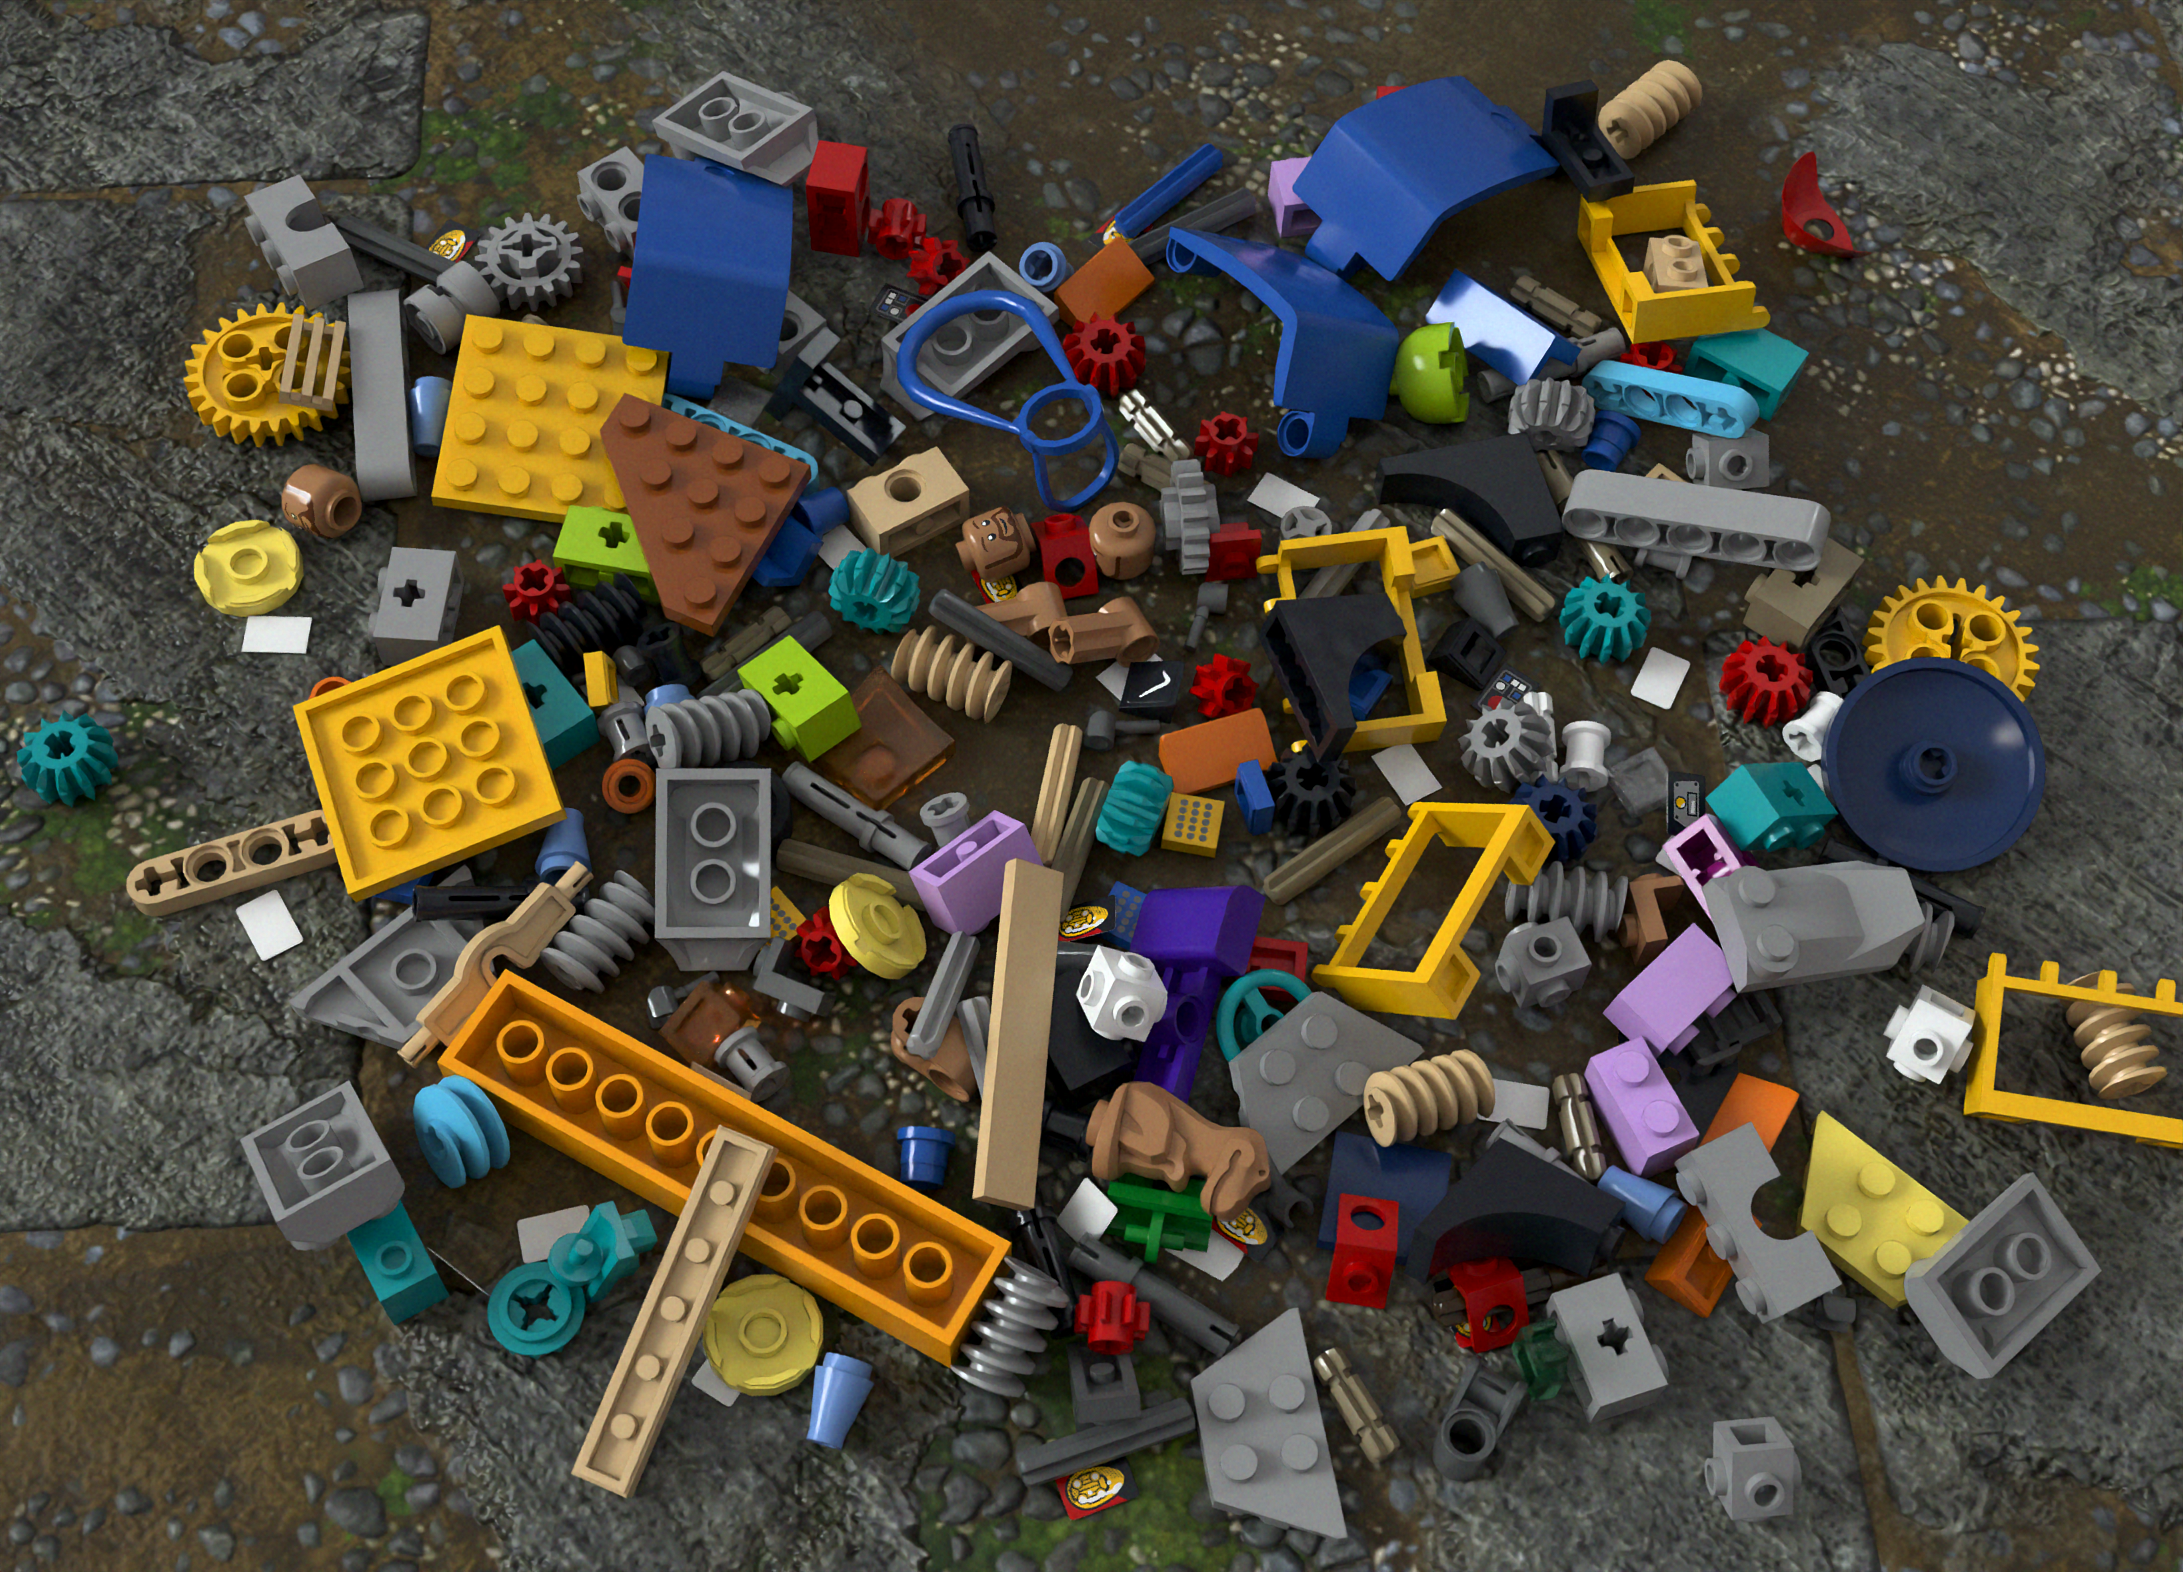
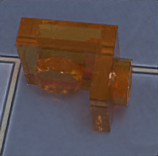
[658,980,762,1069]

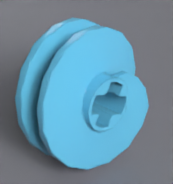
[413,1075,510,1189]

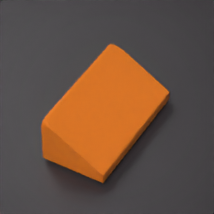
[1054,236,1155,328]
[1158,708,1277,796]
[1697,1072,1800,1153]
[1644,1203,1763,1318]

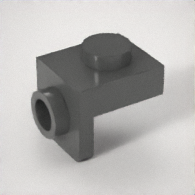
[753,936,837,1023]

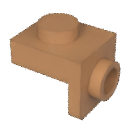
[1618,873,1684,966]

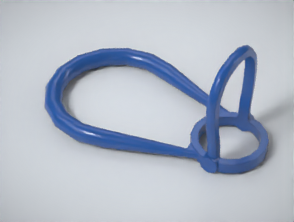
[896,290,1119,513]

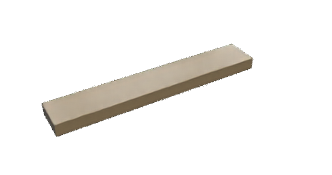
[972,858,1064,1211]
[571,1125,779,1498]

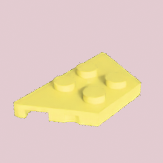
[1795,1110,1970,1309]

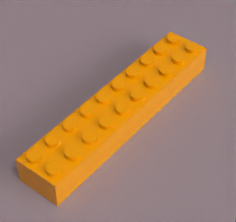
[437,969,1012,1368]

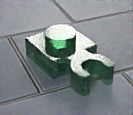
[1511,1318,1569,1404]

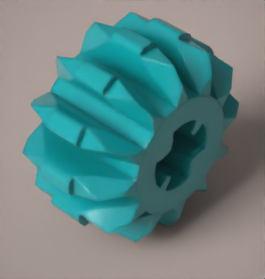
[828,547,921,635]
[1559,573,1651,666]
[16,710,119,807]
[1095,761,1174,857]

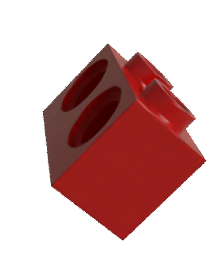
[805,140,871,258]

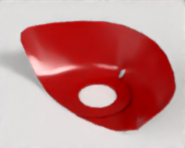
[1782,151,1872,258]

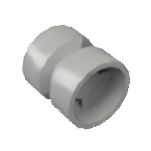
[403,261,501,354]

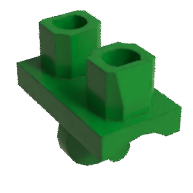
[1104,1173,1213,1264]

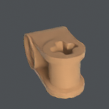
[891,997,978,1102]

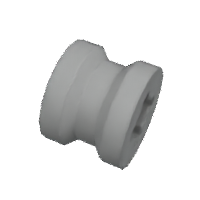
[1277,506,1332,572]

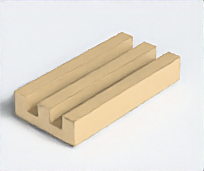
[279,313,346,411]

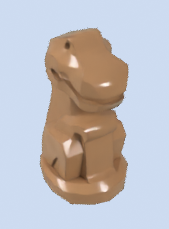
[1086,1081,1271,1222]

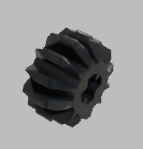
[1266,742,1357,839]

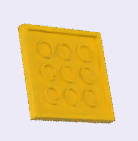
[431,314,671,523]
[292,625,568,902]

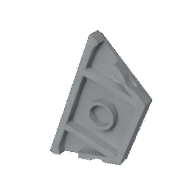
[289,865,498,1050]
[1229,991,1424,1175]
[1189,1308,1348,1545]

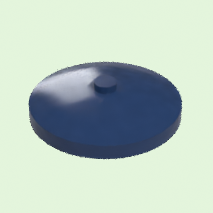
[1821,657,2046,875]

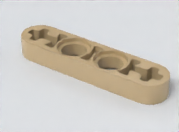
[127,809,338,917]

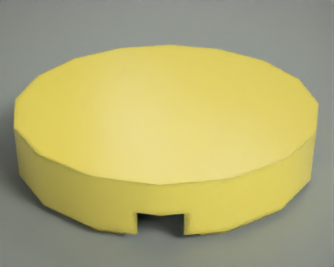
[194,520,304,617]
[829,873,927,980]
[703,1274,824,1396]

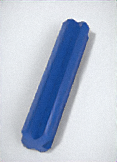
[1114,143,1224,239]

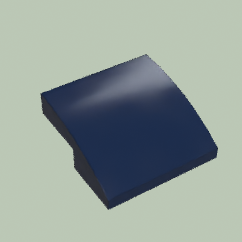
[1316,1131,1452,1266]

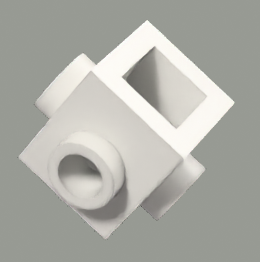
[1076,945,1168,1042]
[1883,985,1976,1084]

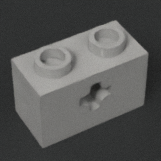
[368,547,465,666]
[1542,1272,1669,1425]

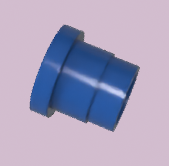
[1581,410,1642,472]
[790,486,850,540]
[897,1126,956,1190]

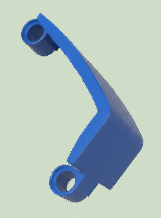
[1292,76,1560,281]
[622,154,793,401]
[1166,226,1399,459]

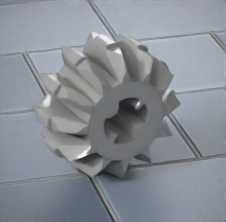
[1507,377,1596,452]
[1458,697,1555,794]

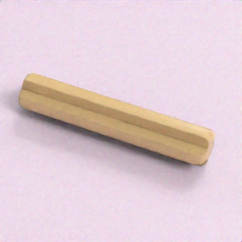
[1031,723,1082,868]

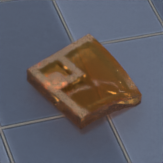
[812,665,956,812]

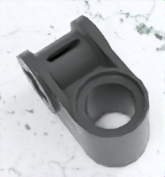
[1431,1354,1529,1481]

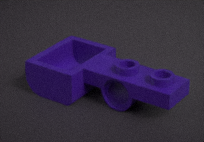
[1129,885,1266,1104]

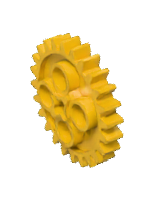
[183,302,352,447]
[1861,576,2040,703]

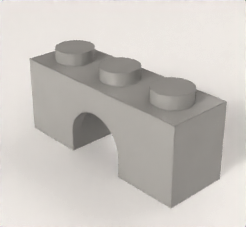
[244,174,365,311]
[1674,1121,1842,1324]

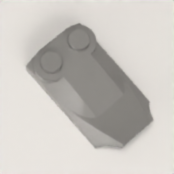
[652,71,819,187]
[880,251,1059,421]
[655,768,771,971]
[1701,861,1926,994]
[240,1081,405,1251]
[1903,1172,2102,1379]

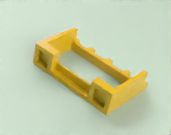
[1577,180,1771,344]
[1255,526,1447,755]
[1311,802,1555,1020]
[1963,952,2183,1150]

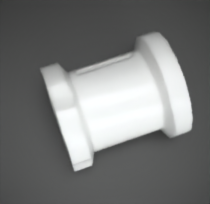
[1782,691,1843,762]
[1559,721,1611,792]

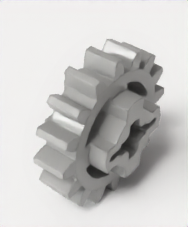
[475,213,586,311]
[1159,459,1220,575]

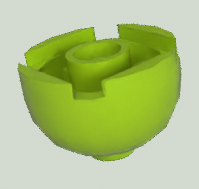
[1389,321,1470,424]

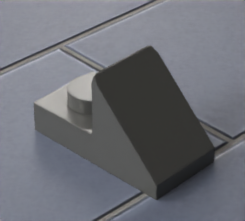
[1066,1341,1141,1433]

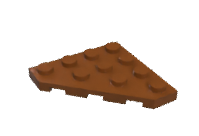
[600,393,811,637]

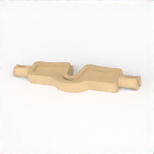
[397,861,594,1069]

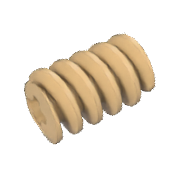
[1598,60,1703,159]
[891,625,1013,724]
[2059,971,2168,1100]
[1364,1049,1495,1147]

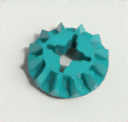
[487,1262,587,1360]

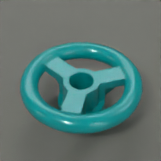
[1216,969,1312,1062]

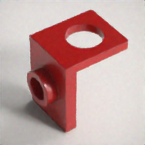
[1030,514,1099,599]
[1204,522,1262,582]
[1326,1193,1399,1309]
[1444,1256,1531,1354]

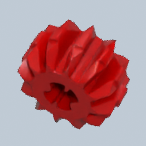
[1063,312,1146,399]
[1719,635,1813,729]

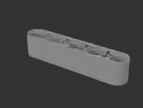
[348,289,418,502]
[1561,470,1831,571]

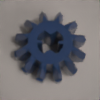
[1507,774,1598,866]

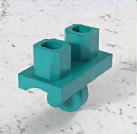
[548,1201,657,1304]

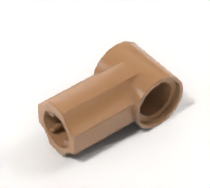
[965,582,1068,656]
[1048,597,1160,668]

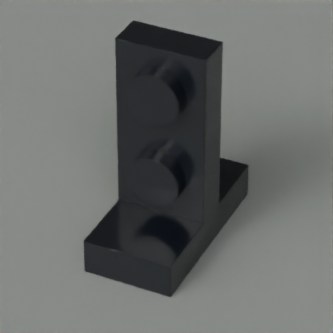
[1541,79,1635,203]
[764,327,906,467]

